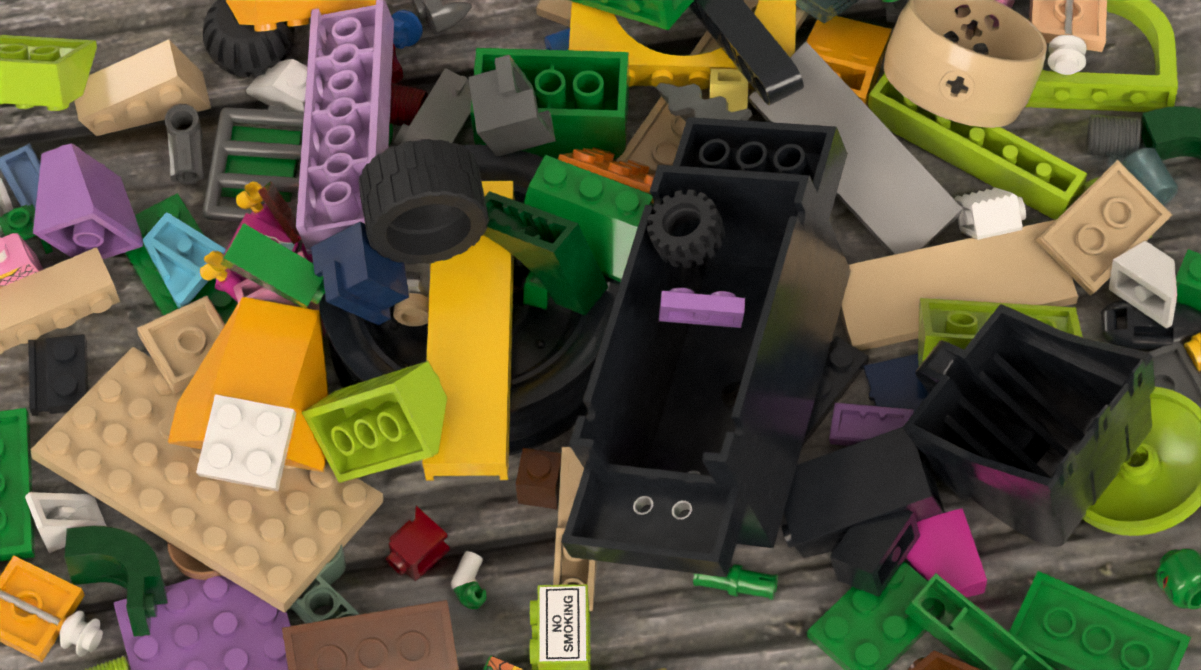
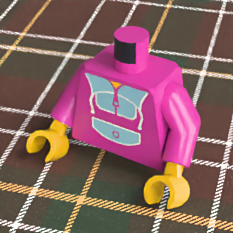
[200,182,299,302]

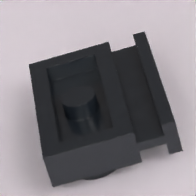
[28,334,88,416]

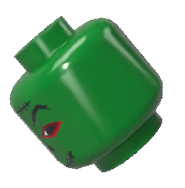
[1155,548,1201,609]

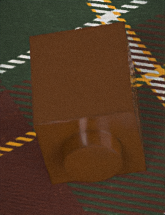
[515,448,562,510]

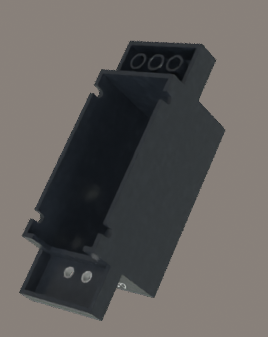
[561,117,851,578]

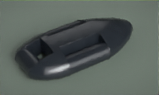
[1100,300,1201,350]

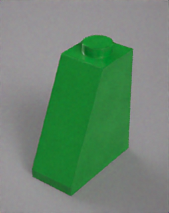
[221,223,325,309]

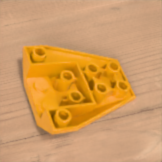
[168,297,329,473]

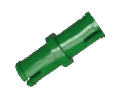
[693,564,778,600]

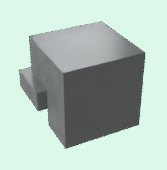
[468,55,555,157]

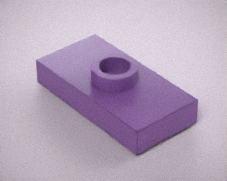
[829,403,914,446]

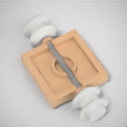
[1029,0,1107,75]

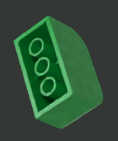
[470,48,630,160]

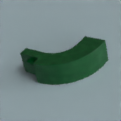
[1140,106,1201,164]
[64,526,168,637]

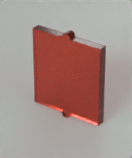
[258,181,301,245]

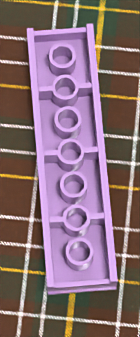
[296,0,394,255]

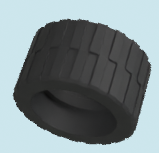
[358,139,489,265]

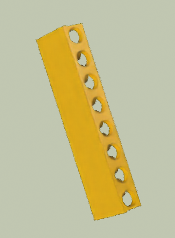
[422,181,515,481]

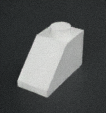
[246,59,307,112]
[1109,241,1177,328]

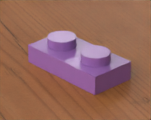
[659,288,745,328]

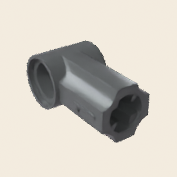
[165,104,204,185]

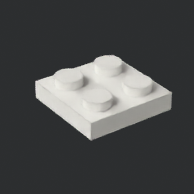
[196,394,296,491]

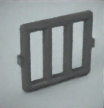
[203,105,304,226]

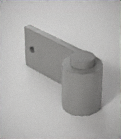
[394,68,472,145]

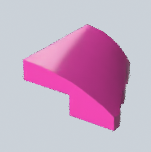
[906,508,987,598]

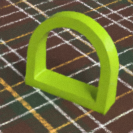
[1025,0,1178,112]

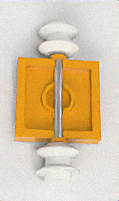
[0,556,103,663]

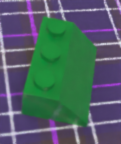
[524,155,654,282]

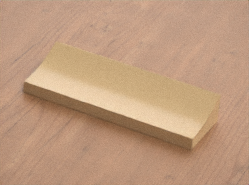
[839,219,1078,351]

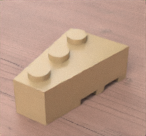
[74,40,211,136]

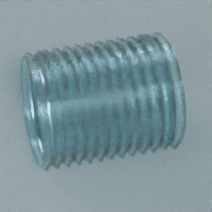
[1122,148,1179,206]

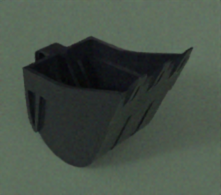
[902,304,1155,547]

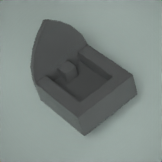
[412,0,472,35]

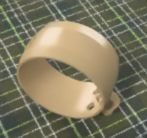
[884,0,1047,128]

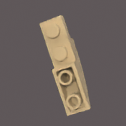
[553,447,597,611]

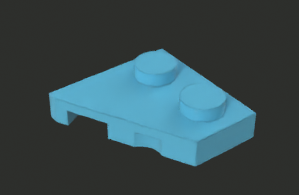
[143,212,226,309]

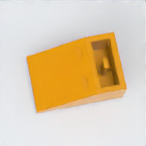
[806,12,892,107]

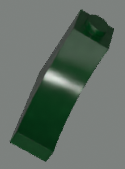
[484,191,608,315]

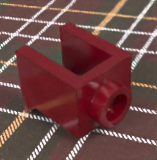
[386,505,450,582]

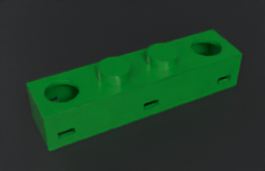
[904,573,1055,670]

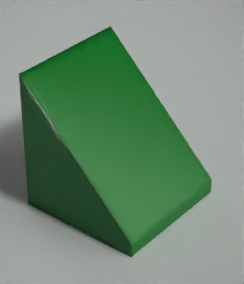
[523,271,550,310]

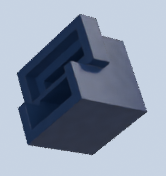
[311,222,409,325]

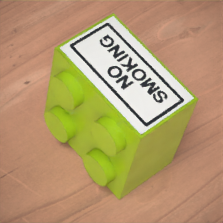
[530,584,591,670]

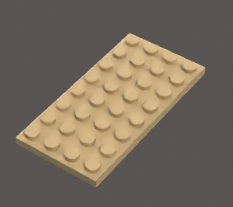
[30,347,383,613]

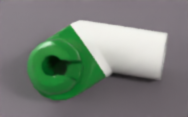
[451,551,487,609]

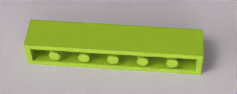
[868,73,1087,220]

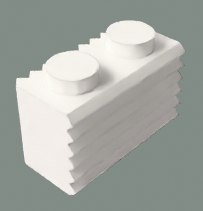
[954,187,1026,240]

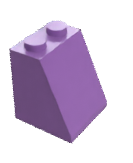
[33,143,143,259]

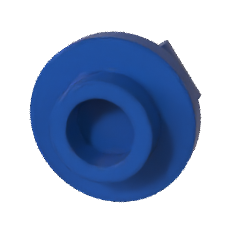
[391,10,423,49]

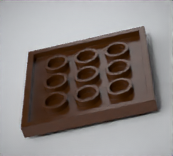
[282,600,459,670]

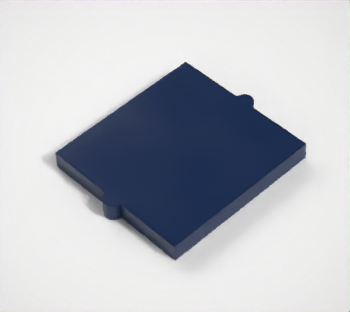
[863,354,929,412]

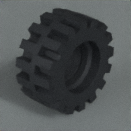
[647,190,725,268]

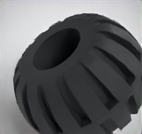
[202,0,295,78]

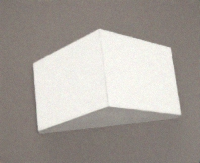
[25,492,107,553]

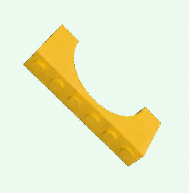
[569,0,796,90]

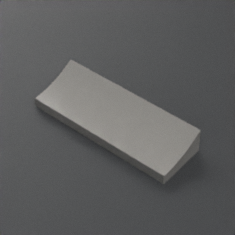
[748,42,963,255]

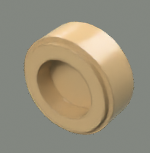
[393,293,429,326]

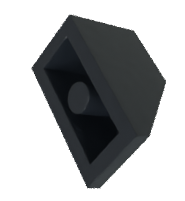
[830,509,920,597]

